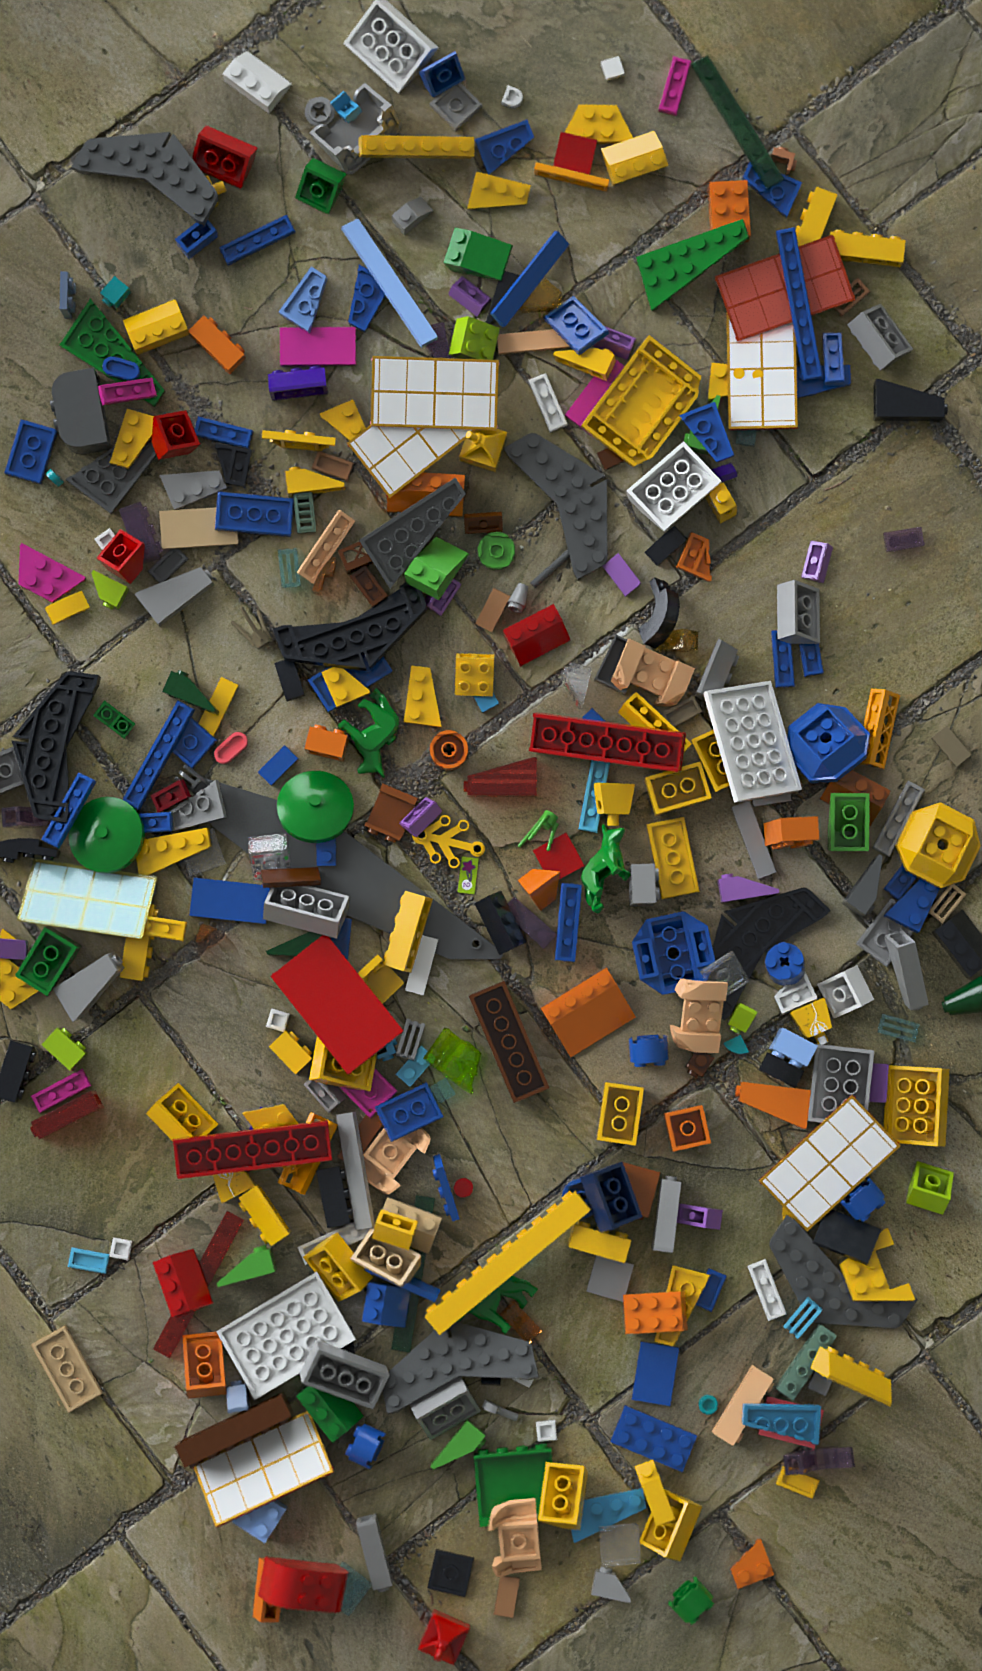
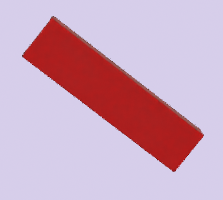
[529,712,686,772]
[173,1120,332,1179]

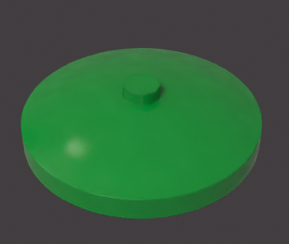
[277,771,354,843]
[69,797,145,873]

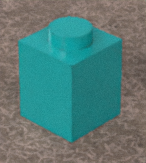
[100,276,131,310]

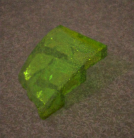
[423,1027,481,1094]

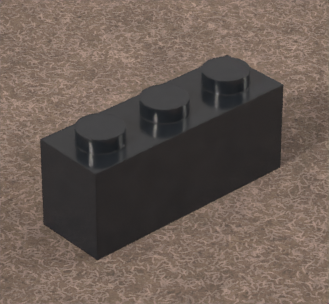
[474,891,526,955]
[0,1040,37,1103]
[316,1166,354,1228]

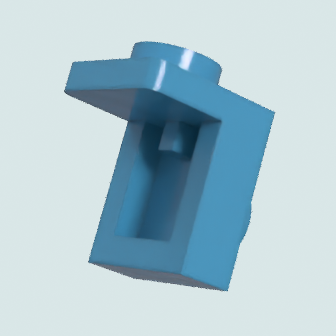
[330,91,363,124]
[377,1038,397,1062]

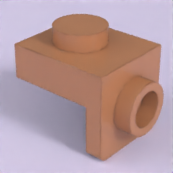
[770,147,797,176]

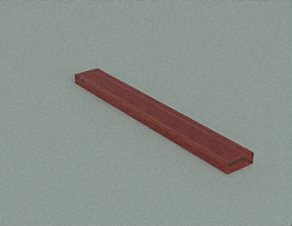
[153,1211,244,1358]

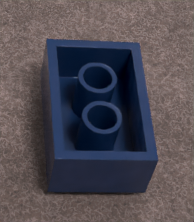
[580,1161,642,1232]

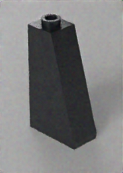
[873,379,948,421]

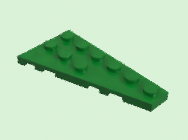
[636,219,749,311]
[59,298,165,407]

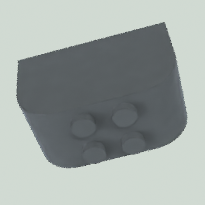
[50,367,112,455]

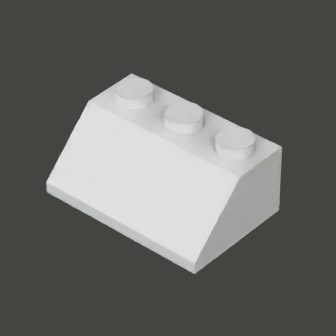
[223,51,292,114]

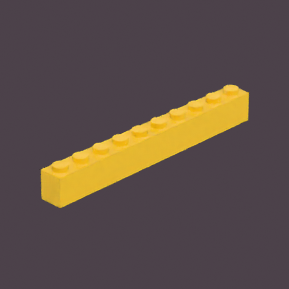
[425,1190,591,1335]

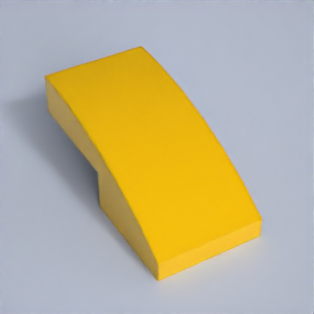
[45,591,90,625]

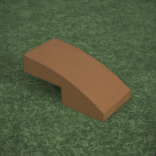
[475,588,511,632]

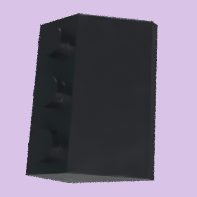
[932,909,982,978]

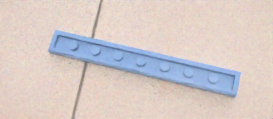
[342,219,438,348]

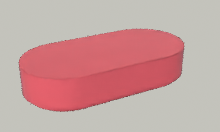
[214,732,248,764]

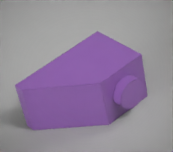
[677,1203,723,1230]

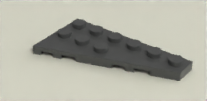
[65,412,167,515]

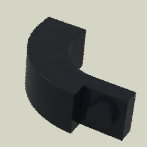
[638,577,680,649]

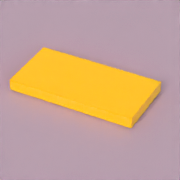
[646,817,700,899]

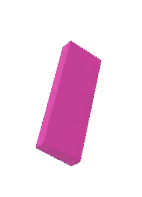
[658,56,691,116]
[98,377,157,405]
[31,1069,92,1113]

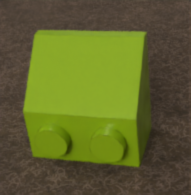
[906,1161,954,1215]

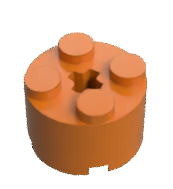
[430,730,468,771]

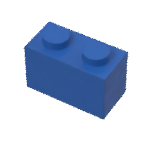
[175,220,218,259]

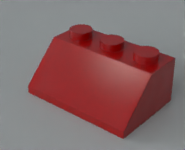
[192,125,258,189]
[503,604,571,667]
[152,1249,214,1318]

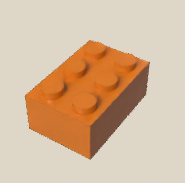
[708,180,751,242]
[764,816,819,849]
[623,1291,688,1334]

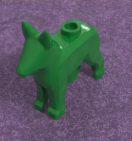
[338,688,399,778]
[581,824,631,914]
[456,1275,538,1334]

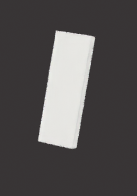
[528,373,568,433]
[405,935,439,995]
[747,1259,786,1321]

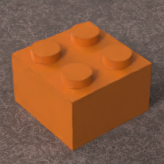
[304,724,349,762]
[663,1105,711,1152]

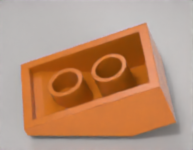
[182,1332,227,1399]

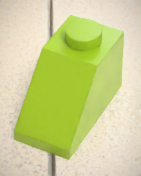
[91,570,129,610]
[727,1003,757,1035]

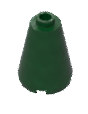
[941,975,982,1015]

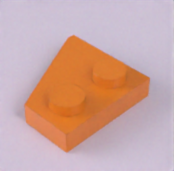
[731,1538,774,1589]

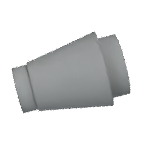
[507,583,528,613]

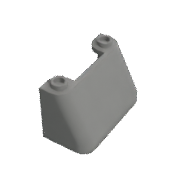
[310,83,402,175]

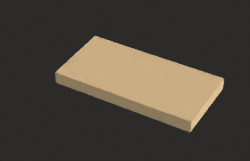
[159,507,238,550]
[31,1325,103,1413]

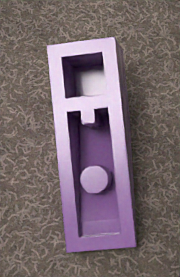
[717,873,779,903]

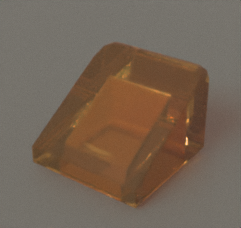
[195,924,217,944]

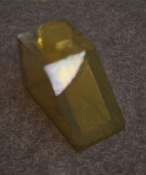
[520,278,562,313]
[654,629,698,652]

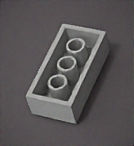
[263,886,349,939]
[300,1340,390,1409]

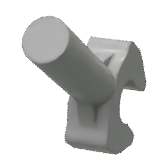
[482,1400,518,1421]

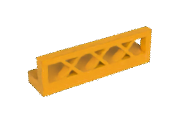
[860,689,900,769]
[278,1112,338,1195]

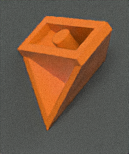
[518,869,560,911]

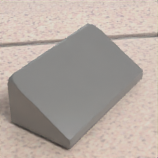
[303,1080,346,1113]

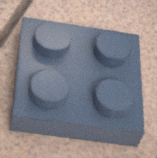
[59,272,76,319]

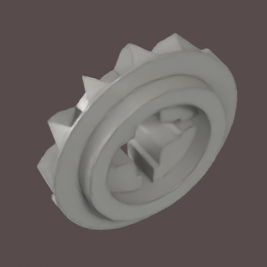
[305,97,335,126]

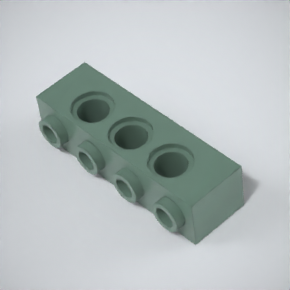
[775,1323,837,1401]

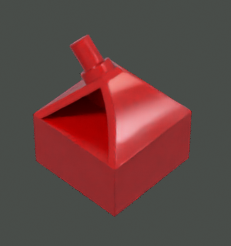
[418,1609,470,1666]

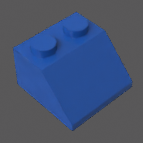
[419,51,466,98]
[362,1282,411,1328]

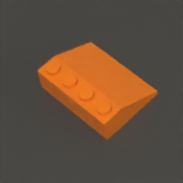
[540,968,636,1058]

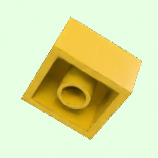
[459,429,507,472]

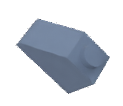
[226,1380,251,1413]

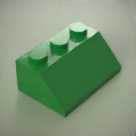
[296,1386,364,1443]

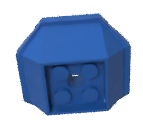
[787,703,871,783]
[632,911,716,995]

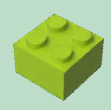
[449,316,500,360]

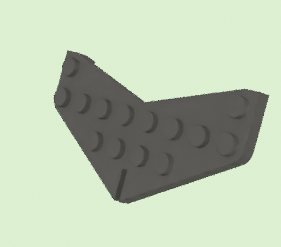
[71,132,219,225]
[504,433,607,580]
[769,1214,918,1328]
[382,1322,539,1415]

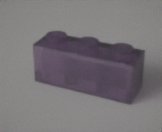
[119,502,163,564]

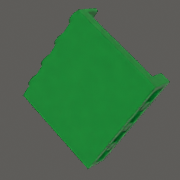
[473,1444,552,1527]

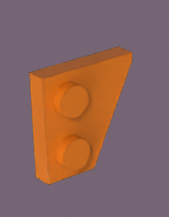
[676,532,712,582]

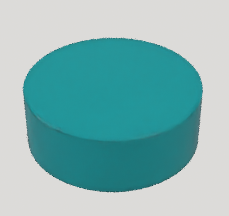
[46,469,64,487]
[698,1394,718,1415]

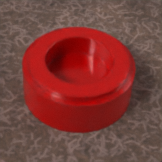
[454,1178,473,1198]

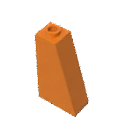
[735,1082,811,1129]

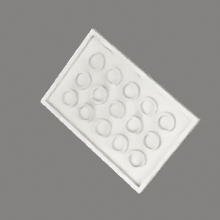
[703,681,802,803]
[216,1272,356,1400]

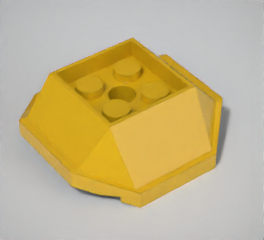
[895,802,981,888]

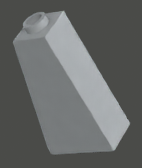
[135,567,214,627]
[884,930,929,1010]
[53,951,124,1022]
[651,1176,681,1253]
[356,1513,393,1592]

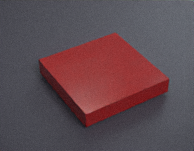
[553,132,597,175]
[533,833,585,880]

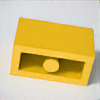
[269,1031,313,1075]
[372,1209,418,1250]

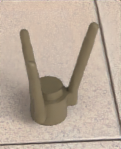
[231,606,271,649]

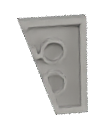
[160,470,227,510]
[170,780,227,831]

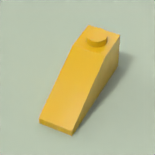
[553,348,616,381]
[285,467,345,497]
[635,1460,675,1527]

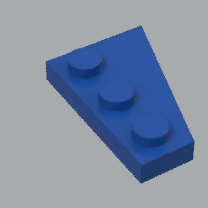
[474,119,534,175]
[348,265,386,333]
[679,402,735,463]
[884,879,940,933]

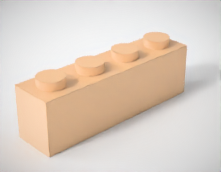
[712,1365,774,1446]

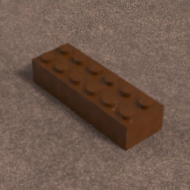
[469,981,549,1103]
[174,1391,294,1469]

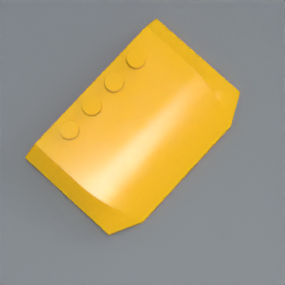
[581,335,701,467]

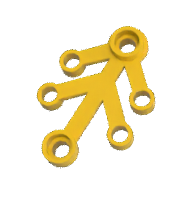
[412,815,485,869]

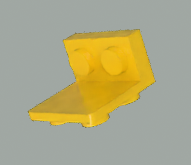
[455,653,494,696]
[358,954,404,1004]

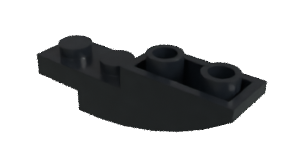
[0,838,60,863]

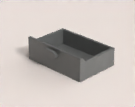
[594,635,630,695]

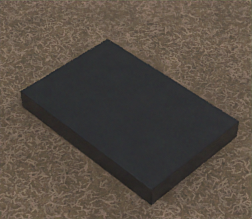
[813,1210,881,1265]

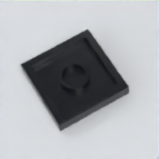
[427,1549,474,1597]

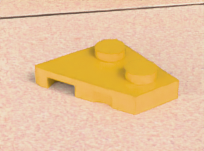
[320,399,365,441]
[321,667,370,708]

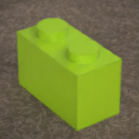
[41,1028,88,1071]

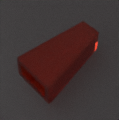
[464,757,537,797]
[30,1090,104,1140]

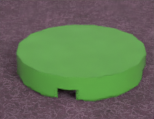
[478,532,515,570]

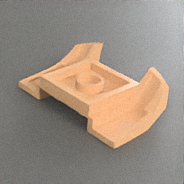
[611,639,695,707]
[670,979,728,1053]
[363,1128,431,1195]
[488,1498,542,1577]

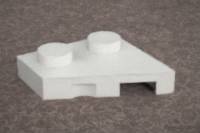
[774,972,818,1015]

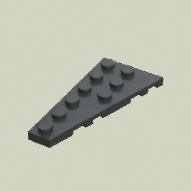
[359,478,466,589]

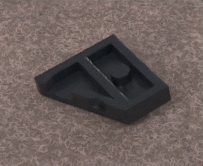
[215,443,252,488]

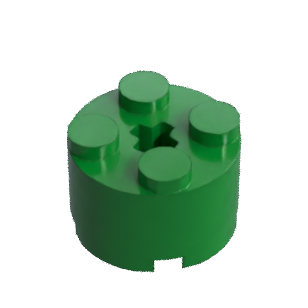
[668,1577,714,1625]

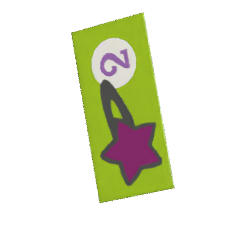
[458,856,479,894]

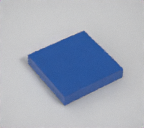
[172,717,217,769]

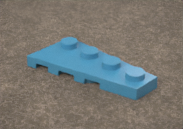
[742,1403,821,1445]
[571,1488,646,1543]

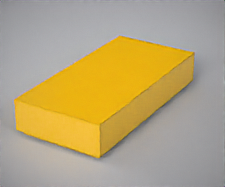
[776,1466,820,1499]

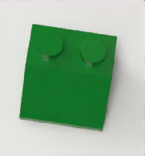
[295,158,347,214]

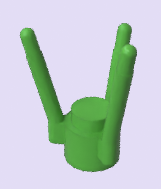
[518,810,559,851]

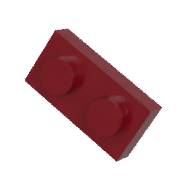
[151,779,191,813]

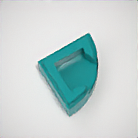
[723,1035,749,1054]

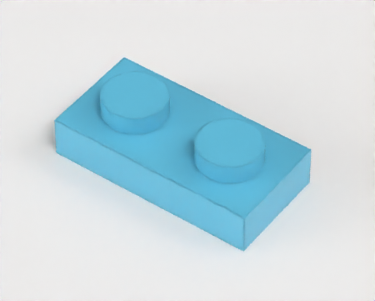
[396,1046,435,1087]

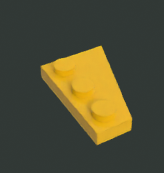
[110,408,154,469]

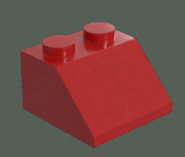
[152,410,200,460]
[97,529,145,584]

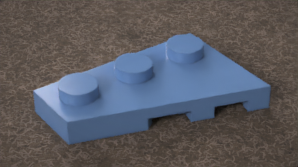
[279,267,328,334]

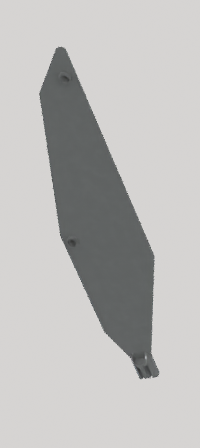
[174,764,503,959]

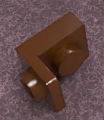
[685,1052,714,1078]

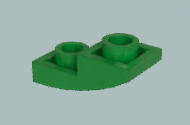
[93,700,135,739]

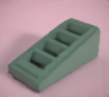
[293,492,316,534]

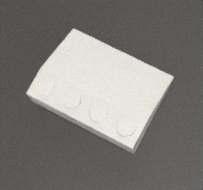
[343,0,439,93]
[626,441,722,532]

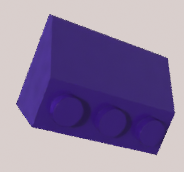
[268,366,328,401]

